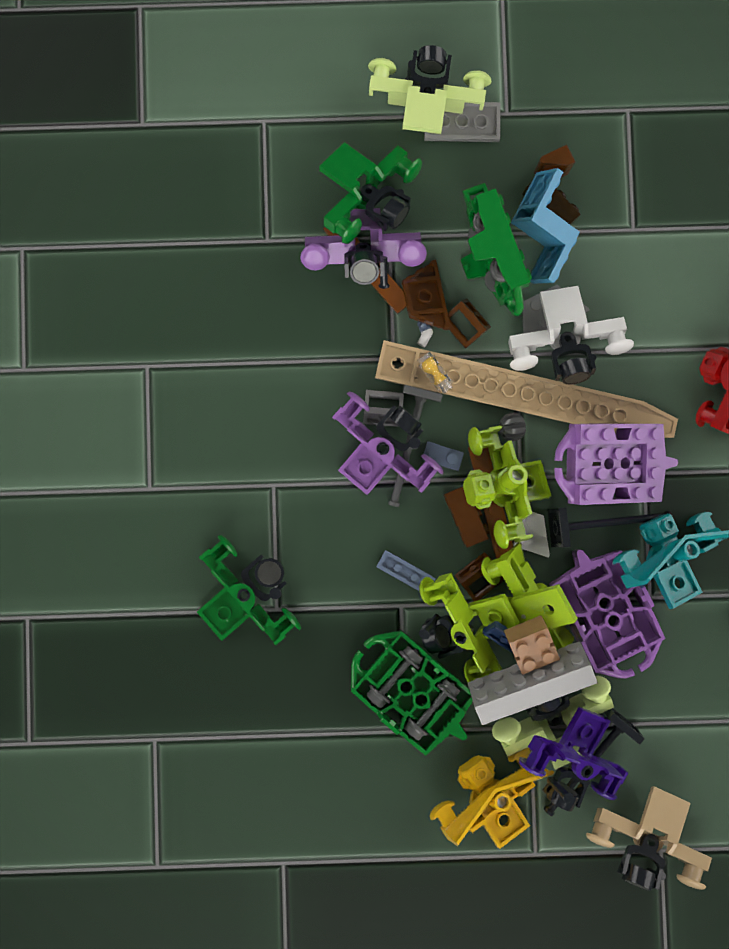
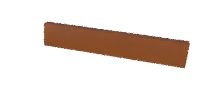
[323,227,407,315]

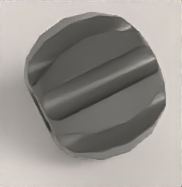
[499,413,526,441]

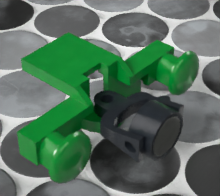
[319,142,422,244]

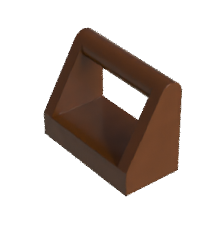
[534,145,575,178]
[448,299,491,349]
[454,552,504,601]

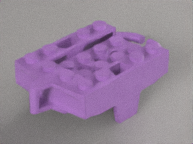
[554,423,678,505]
[549,549,666,679]

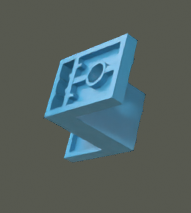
[511,168,580,284]

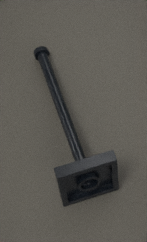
[547,507,672,547]
[543,708,645,816]

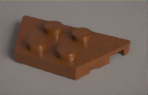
[402,260,451,330]

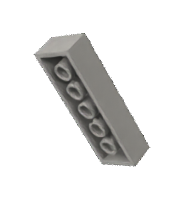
[468,641,597,725]

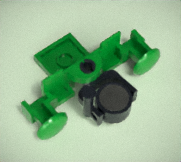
[197,535,301,646]

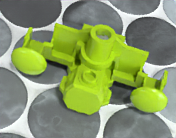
[463,426,551,549]

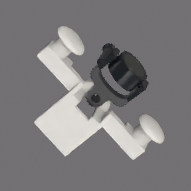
[508,286,634,385]

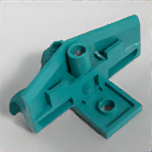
[612,512,729,609]

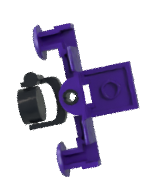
[519,707,628,812]

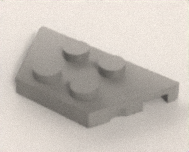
[522,285,590,334]

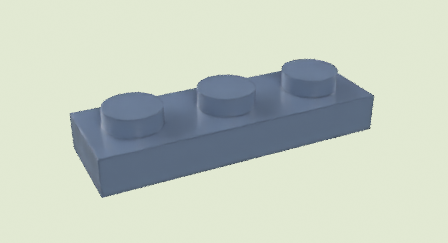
[376,550,436,591]

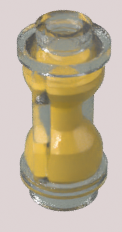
[417,352,454,394]

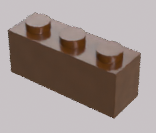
[443,487,490,548]

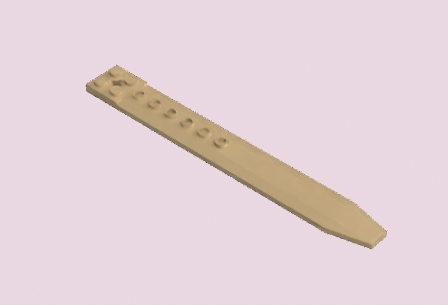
[375,340,678,438]

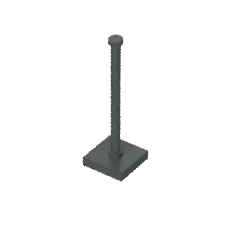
[388,385,443,507]

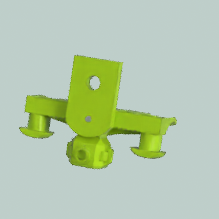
[481,542,578,650]

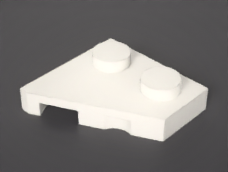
[513,512,550,557]

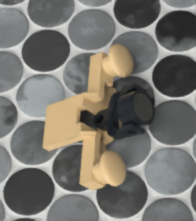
[586,786,712,891]

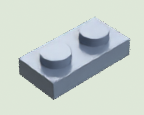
[422,441,464,471]

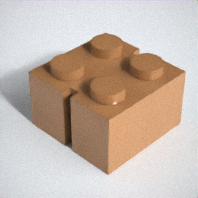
[504,616,560,675]

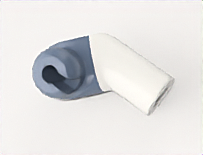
[417,321,433,348]

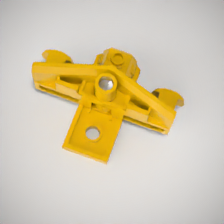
[429,747,554,849]

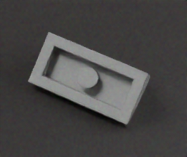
[363,390,404,427]

